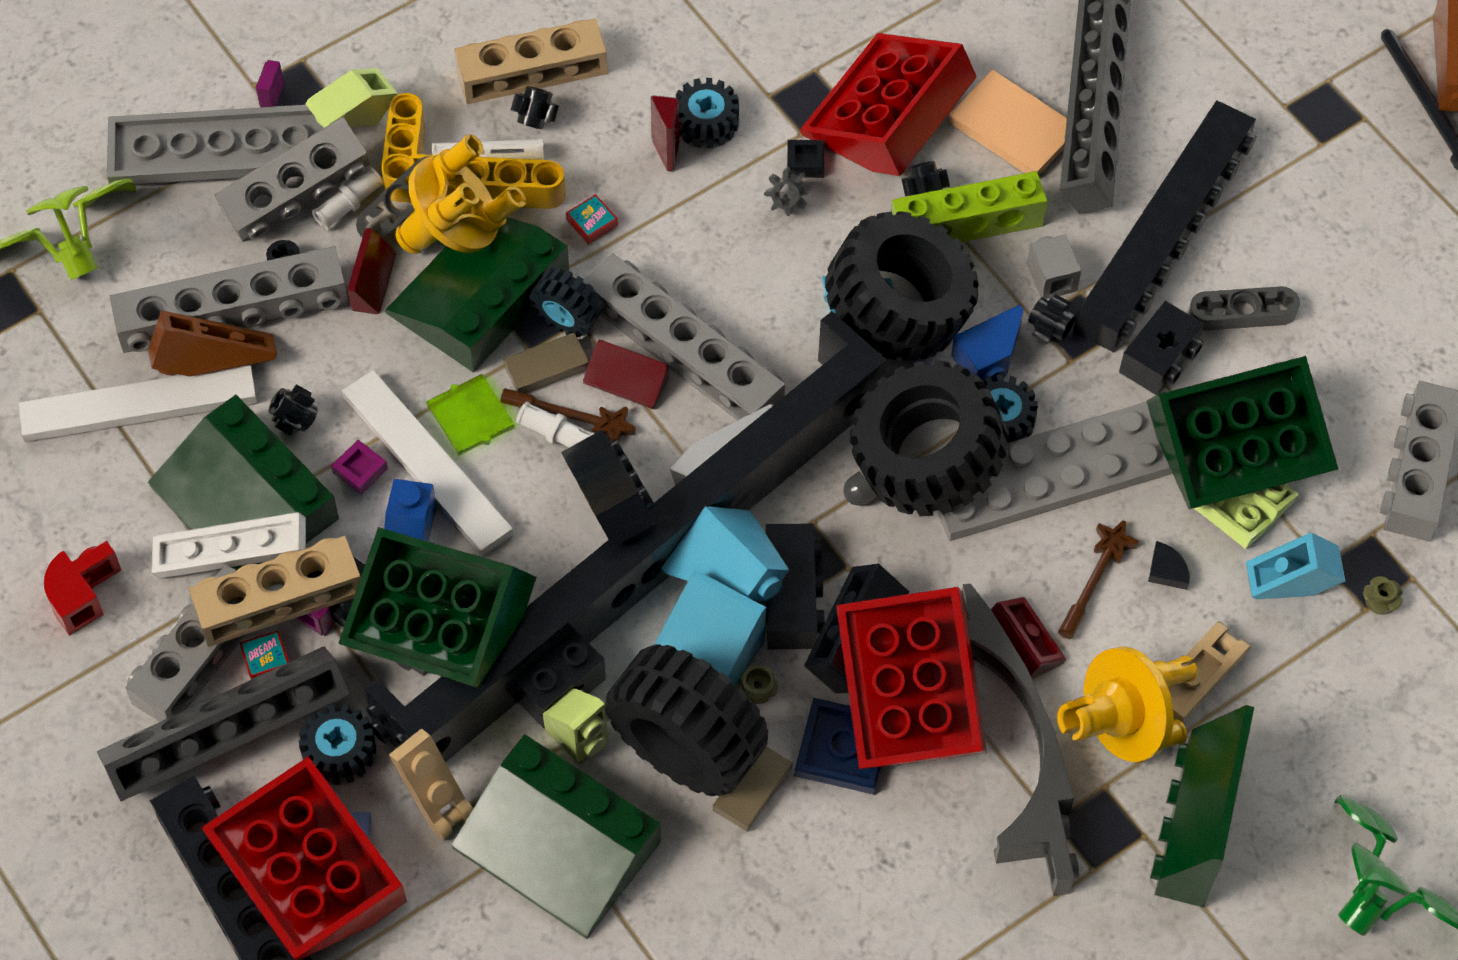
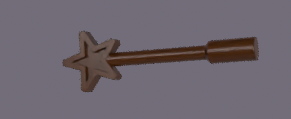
[500,388,636,441]
[1058,520,1138,639]

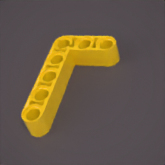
[381,93,566,209]

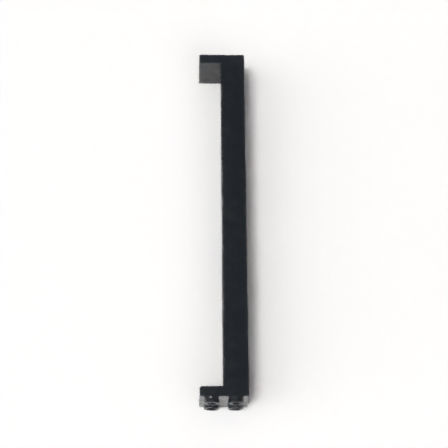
[365,312,887,762]

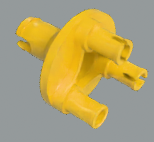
[395,134,526,254]
[1057,646,1198,762]

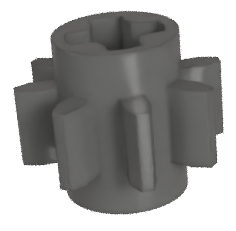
[764,167,812,216]

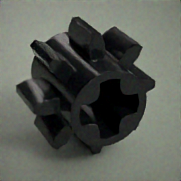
[510,86,559,129]
[901,161,950,196]
[1028,294,1076,344]
[268,384,318,436]

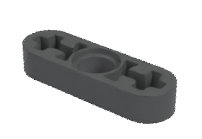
[356,156,429,239]
[1188,286,1300,330]

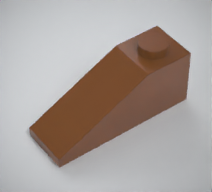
[148,310,277,376]

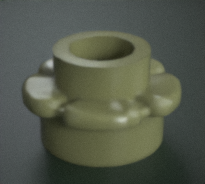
[1363,576,1403,615]
[738,665,778,704]

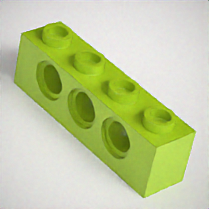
[891,171,1047,243]

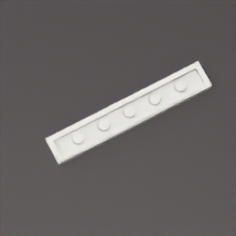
[19,365,257,442]
[342,370,513,557]

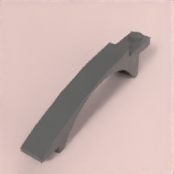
[962,583,1079,896]

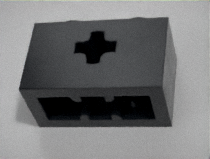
[1119,300,1204,395]
[515,632,606,729]

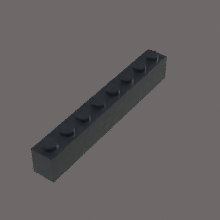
[1073,100,1257,352]

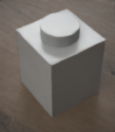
[1027,234,1082,299]

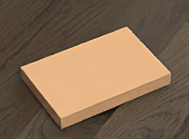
[947,69,1067,176]

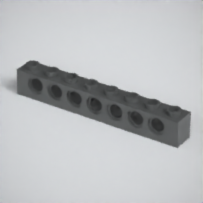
[1060,0,1131,214]

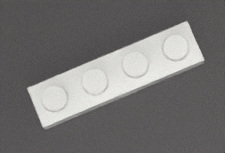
[152,512,306,579]

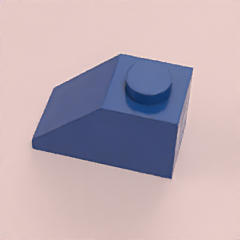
[951,305,1024,382]
[384,479,437,542]

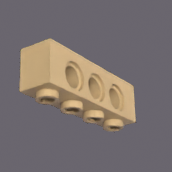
[454,18,608,104]
[188,536,361,647]

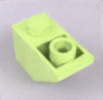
[305,68,398,128]
[543,688,608,763]

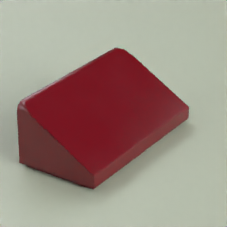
[650,95,680,172]
[347,228,396,314]
[583,340,669,409]
[991,597,1067,680]

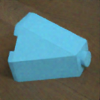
[661,506,789,601]

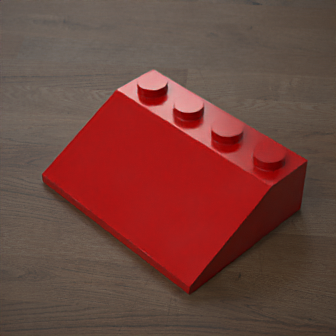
[800,33,977,176]
[836,587,987,769]
[201,756,407,960]

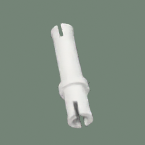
[432,138,544,160]

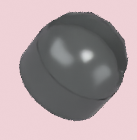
[843,471,877,506]

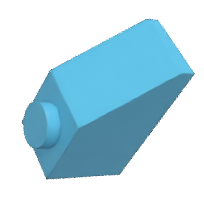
[1246,532,1345,599]

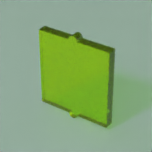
[426,374,515,456]

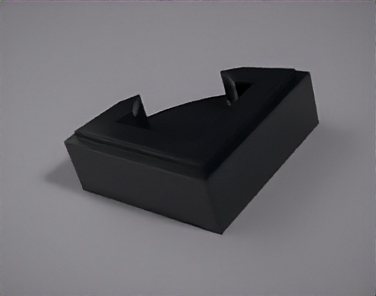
[1148,541,1190,590]

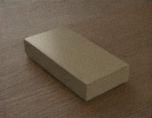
[503,332,589,393]
[713,746,793,832]

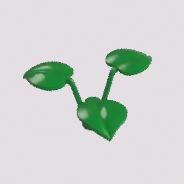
[1334,795,1458,936]

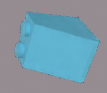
[654,569,766,686]

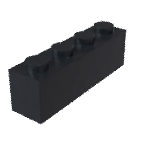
[561,430,656,548]

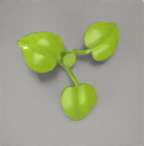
[0,179,136,280]

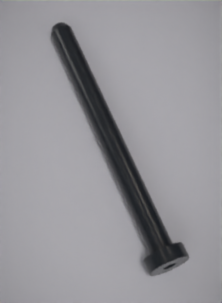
[1381,29,1458,170]

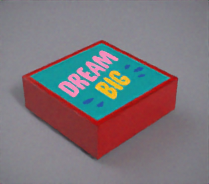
[566,194,618,245]
[239,630,289,680]

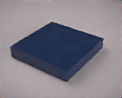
[794,697,881,795]

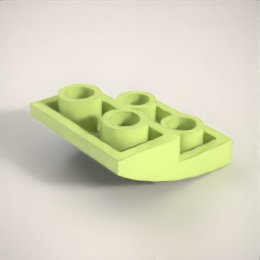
[1194,484,1299,549]

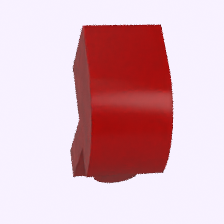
[44,541,122,636]

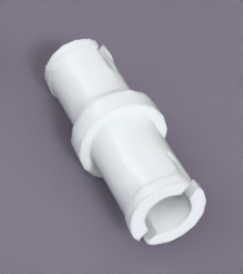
[312,166,384,230]
[516,401,595,448]

